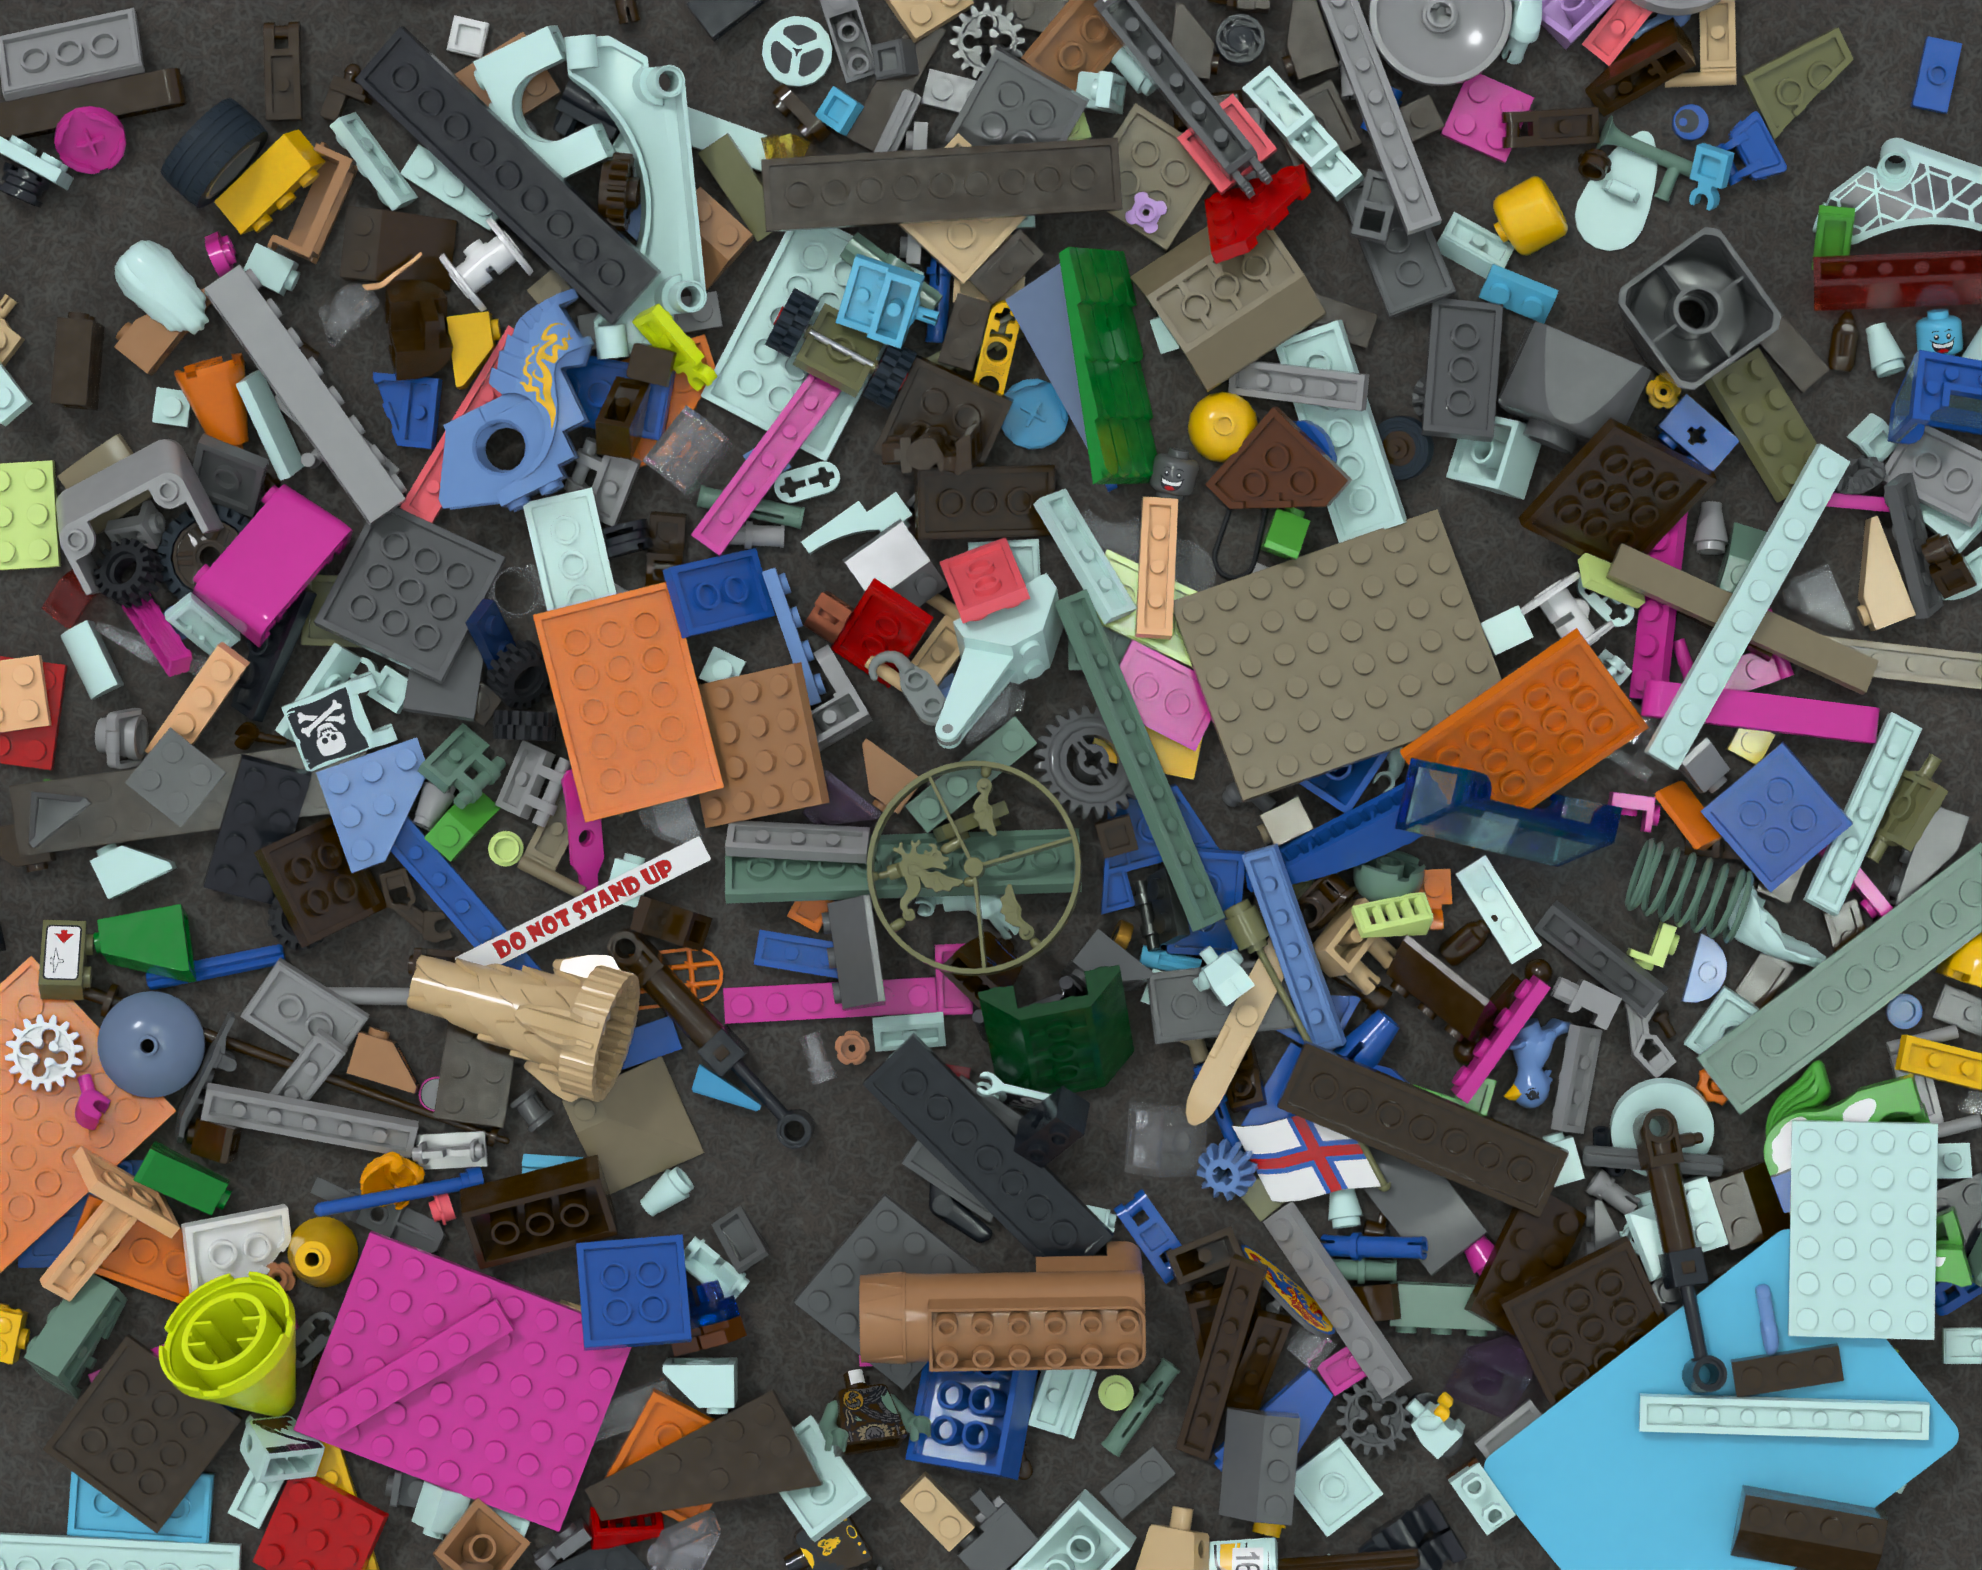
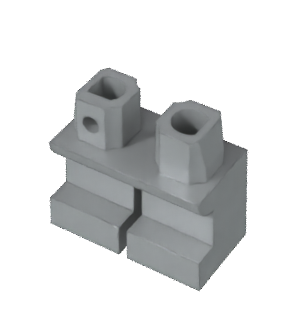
[1550,976,1622,1030]

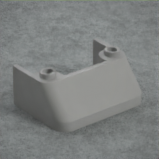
[56,439,224,595]

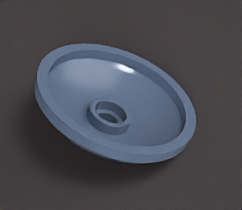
[98,991,205,1098]

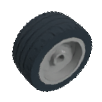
[161,98,269,208]

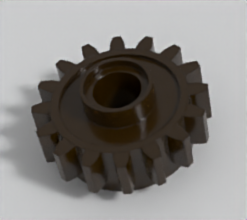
[598,152,640,232]

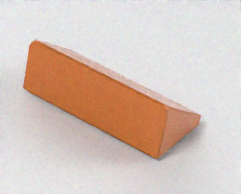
[1654,781,1722,851]

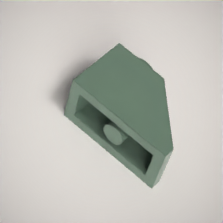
[1715,522,1767,594]

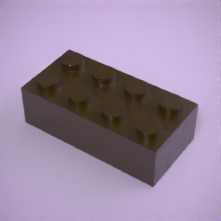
[460,1155,618,1270]

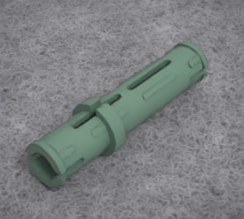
[697,485,805,530]
[1101,1357,1181,1457]

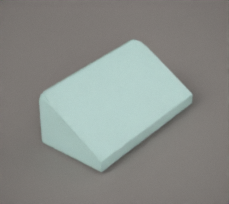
[1437,212,1514,279]

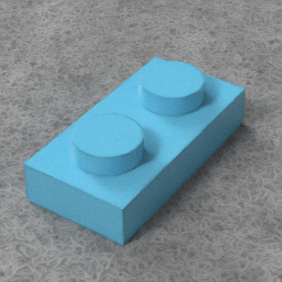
[1479,264,1559,324]

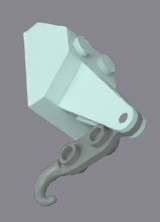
[868,573,1064,749]

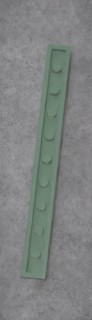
[1054,589,1225,932]

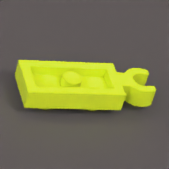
[632,303,717,391]

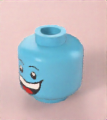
[1916,309,1963,356]

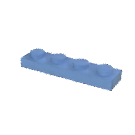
[762,568,826,706]

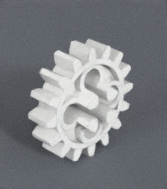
[5,1014,84,1092]

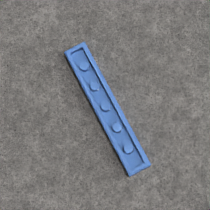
[1242,844,1347,1049]

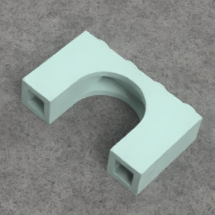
[473,25,615,180]

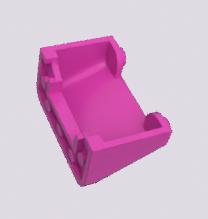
[193,484,353,647]

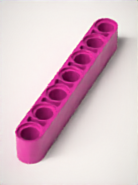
[1641,680,1880,744]

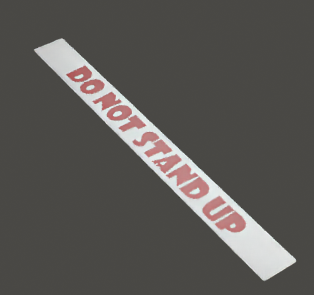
[455,836,711,966]

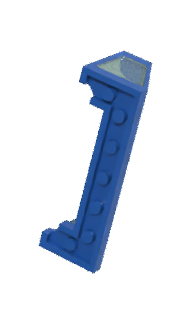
[1888,350,1982,445]

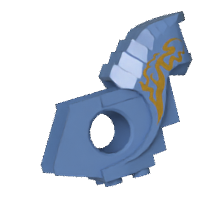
[439,289,594,513]

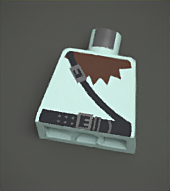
[240,1412,325,1483]

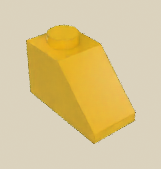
[446,311,501,390]

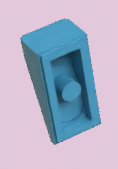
[692,1064,762,1111]

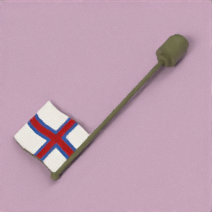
[1223,898,1391,1202]

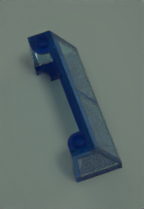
[1395,758,1622,867]

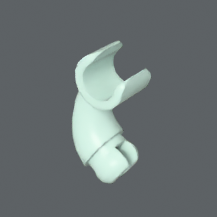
[1373,747,1405,793]

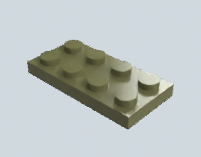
[1704,347,1817,503]

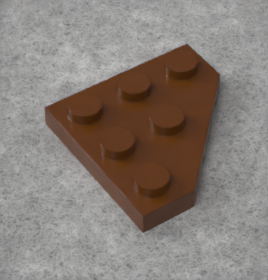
[1205,406,1352,509]

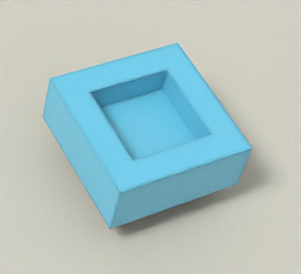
[815,86,864,136]

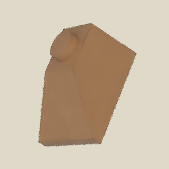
[433,1498,531,1570]

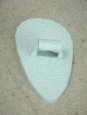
[1575,131,1657,251]

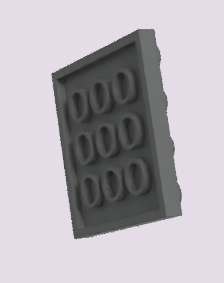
[314,507,506,685]
[794,1193,984,1390]

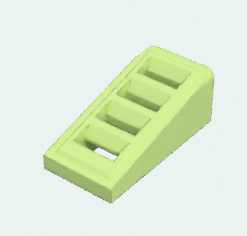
[1351,892,1433,938]

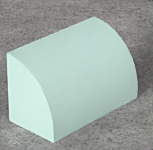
[61,620,124,700]

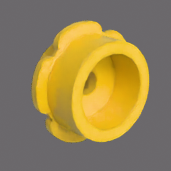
[1646,375,1681,409]
[1252,1522,1286,1538]

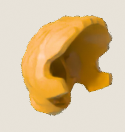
[359,1151,425,1210]

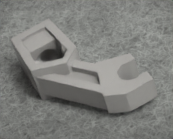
[1623,1003,1677,1079]

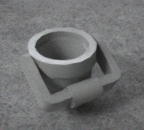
[95,708,149,769]

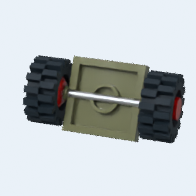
[765,288,917,410]

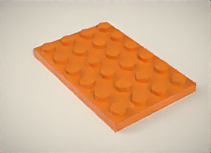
[533,582,724,823]
[1400,628,1649,848]

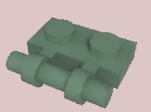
[418,723,506,809]

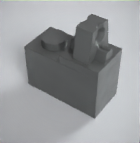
[958,1487,1039,1570]

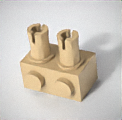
[1313,897,1397,995]

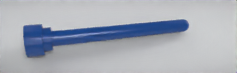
[314,1166,484,1217]

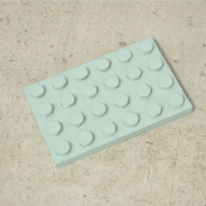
[701,228,924,461]
[1788,1120,1938,1340]

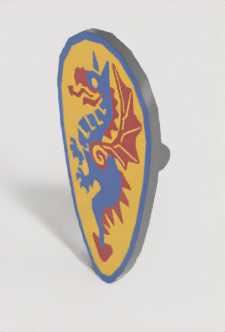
[1240,1245,1335,1338]

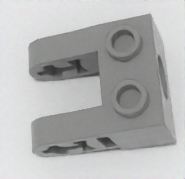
[811,644,873,751]

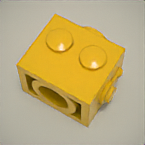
[0,1303,30,1364]

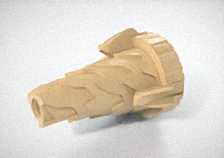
[407,955,640,1102]

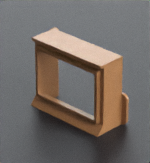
[268,142,358,264]

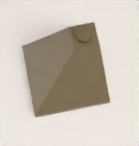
[562,1056,705,1194]

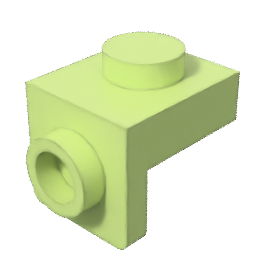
[1627,921,1680,971]

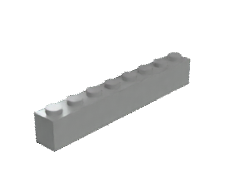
[204,264,407,526]

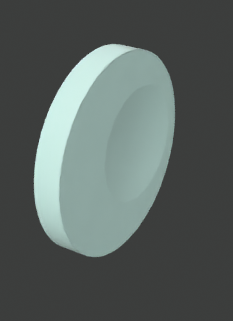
[1610,1078,1714,1176]

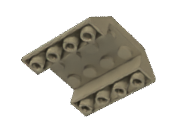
[1130,226,1326,392]

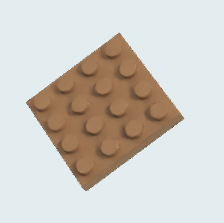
[698,662,830,828]

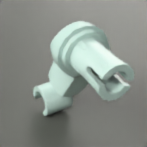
[1501,0,1542,64]
[915,895,1020,940]

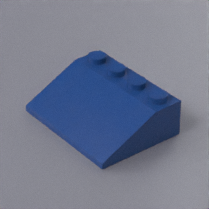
[905,1362,1038,1480]

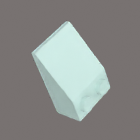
[1010,1489,1137,1570]

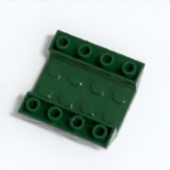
[978,965,1134,1094]

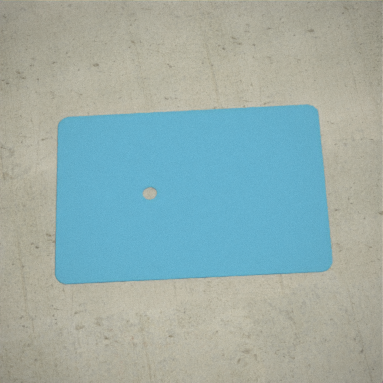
[1484,1229,1959,1570]

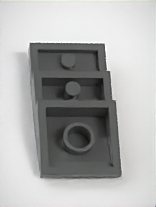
[1363,1145,1488,1276]

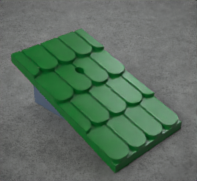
[1006,247,1157,485]

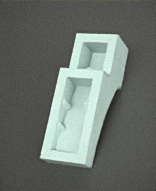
[801,492,913,555]

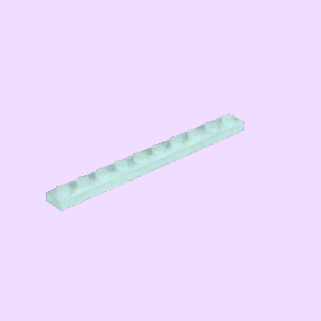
[1644,444,1850,770]

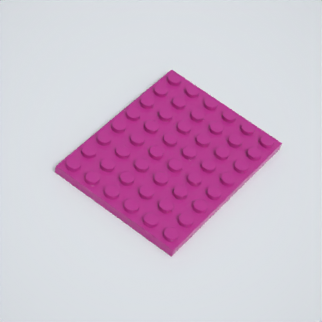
[293,1230,631,1532]

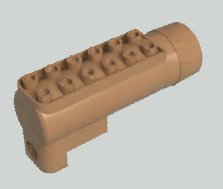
[859,1241,1146,1372]

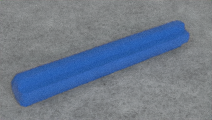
[146,944,286,990]

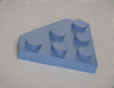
[316,737,426,873]

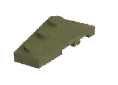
[1741,27,1853,140]

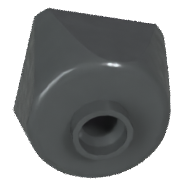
[1618,227,1781,390]
[1498,322,1651,455]

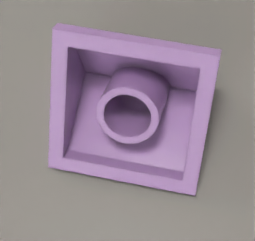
[1541,0,1616,50]

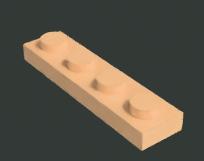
[1135,496,1178,640]
[145,642,250,754]

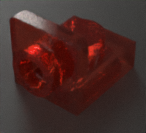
[41,569,99,629]

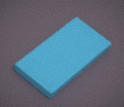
[67,1471,215,1543]

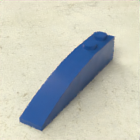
[1245,770,1455,892]

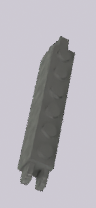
[1093,0,1273,199]

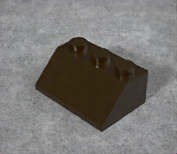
[1386,935,1499,1044]

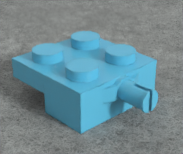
[835,254,940,349]

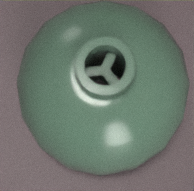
[1353,850,1426,902]

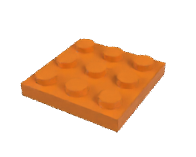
[604,1388,715,1531]

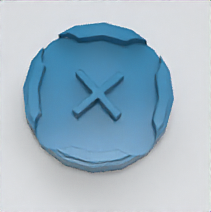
[1001,379,1069,450]

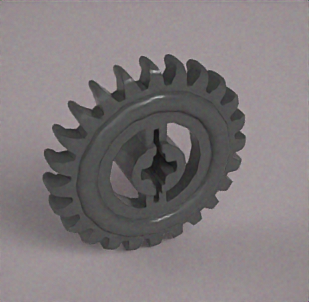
[1033,705,1137,820]

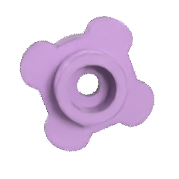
[1125,192,1167,234]

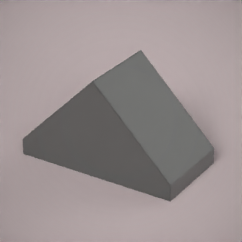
[711,1205,771,1274]

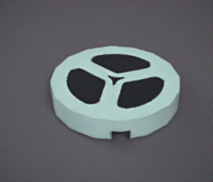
[762,16,833,87]

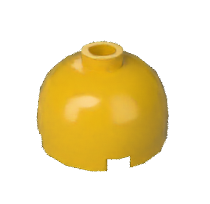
[1187,392,1258,463]

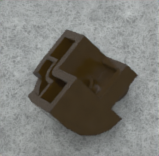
[384,279,453,381]

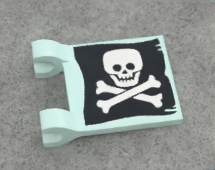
[281,671,398,772]

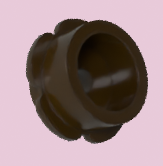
[1578,148,1612,181]

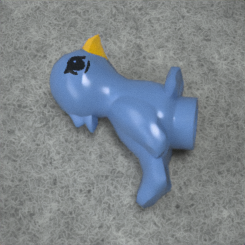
[1504,1018,1571,1108]

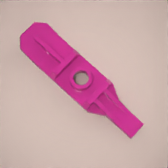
[561,769,604,893]

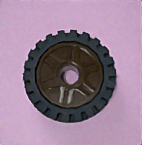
[158,505,250,602]

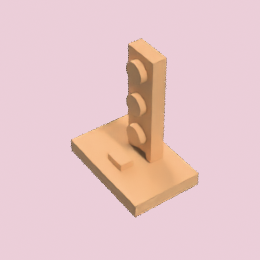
[39,1146,180,1302]

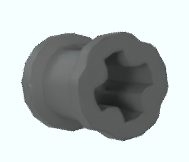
[509,1086,555,1133]

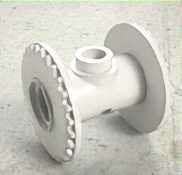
[439,217,533,312]
[1521,571,1614,646]

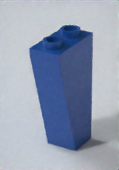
[1214,1366,1334,1472]

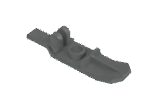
[175,1011,237,1143]
[310,1177,446,1254]

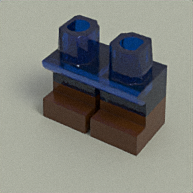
[671,1279,747,1357]

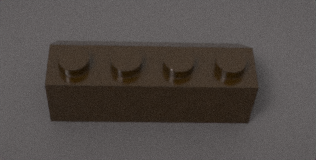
[1730,1485,1888,1570]

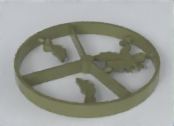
[867,760,1082,976]

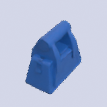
[1716,111,1787,186]

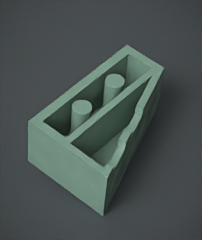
[24,1274,128,1399]

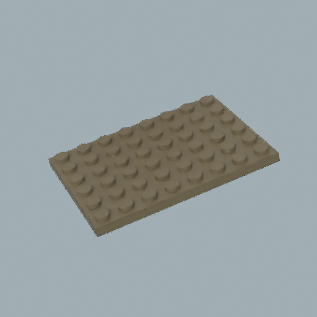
[1173,509,1502,803]

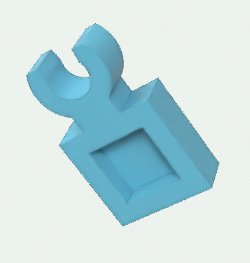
[1689,143,1735,211]

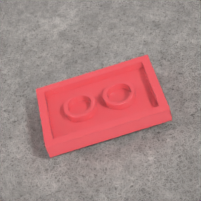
[939,537,1030,624]

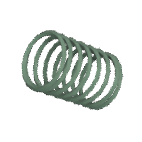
[1625,838,1754,944]

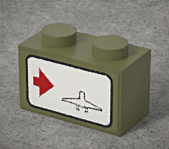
[38,920,94,1000]

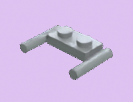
[1886,1024,1982,1138]

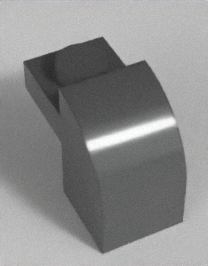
[1351,169,1396,245]

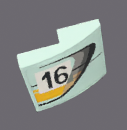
[1209,1537,1278,1570]

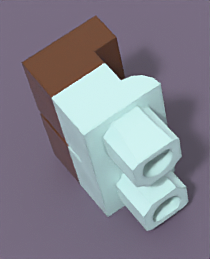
[1446,1456,1516,1535]

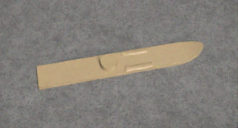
[1185,936,1284,1126]

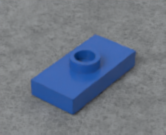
[1911,36,1962,114]

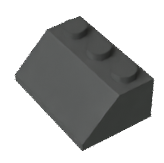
[821,894,886,1011]
[1219,1408,1301,1526]

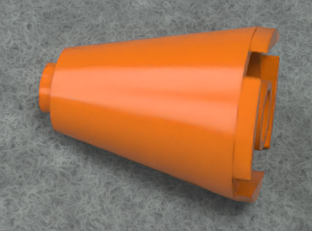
[174,353,249,449]

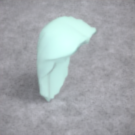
[115,240,209,335]
[1728,883,1826,968]

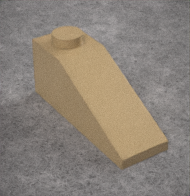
[1856,515,1916,631]

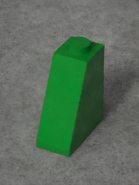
[93,904,197,983]
[133,1141,232,1215]

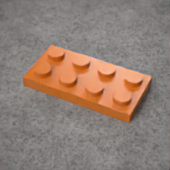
[71,1194,189,1304]

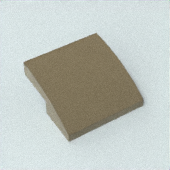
[57,433,152,534]

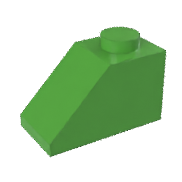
[1260,507,1310,560]
[424,792,501,862]

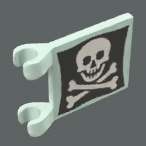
[976,1072,1051,1110]

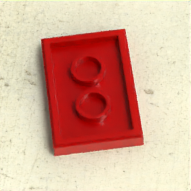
[831,578,934,688]

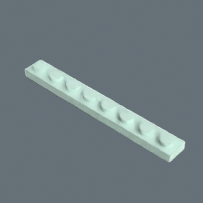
[1639,1393,1930,1440]

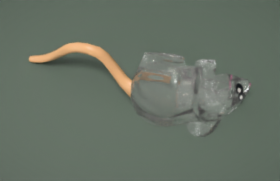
[319,252,422,347]

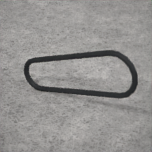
[1212,507,1269,580]

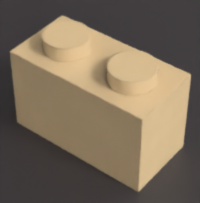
[900,1471,975,1552]

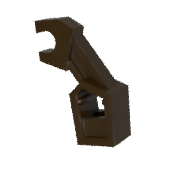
[379,866,452,943]

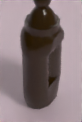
[1828,304,1859,372]
[1439,915,1498,967]

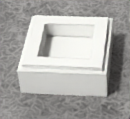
[446,15,490,59]

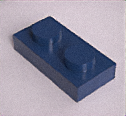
[465,599,516,670]

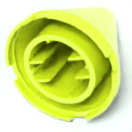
[159,1271,296,1417]

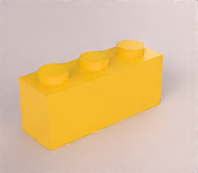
[214,129,326,234]

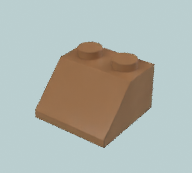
[696,187,755,290]

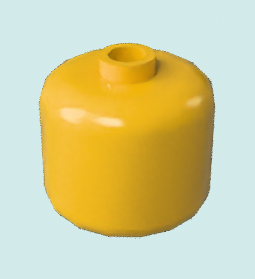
[1493,176,1568,256]

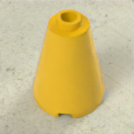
[287,1217,358,1287]

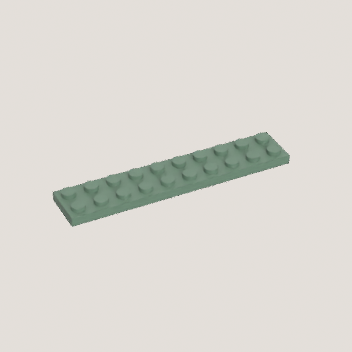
[725,828,1082,904]
[1696,842,1982,1115]

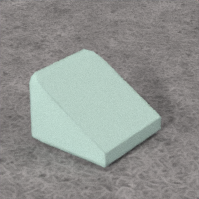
[1847,413,1899,462]

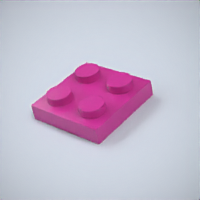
[1440,74,1534,164]

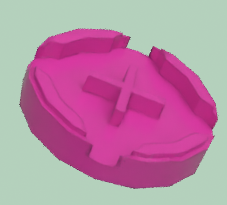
[54,106,126,174]

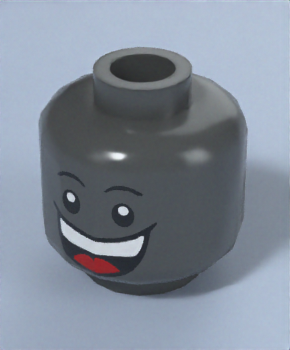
[1149,447,1199,501]

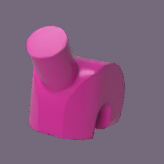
[75,1074,111,1130]

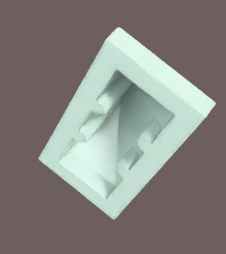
[1625,1204,1663,1282]

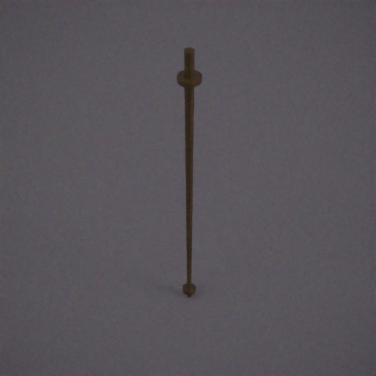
[84,983,510,1147]

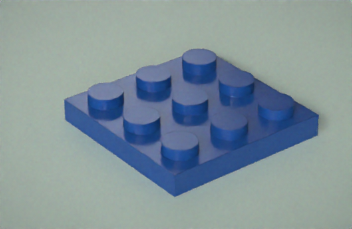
[1700,742,1853,892]
[576,1234,692,1351]

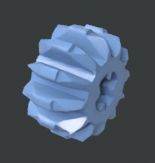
[1196,1138,1258,1201]

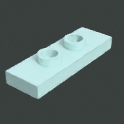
[275,643,361,742]

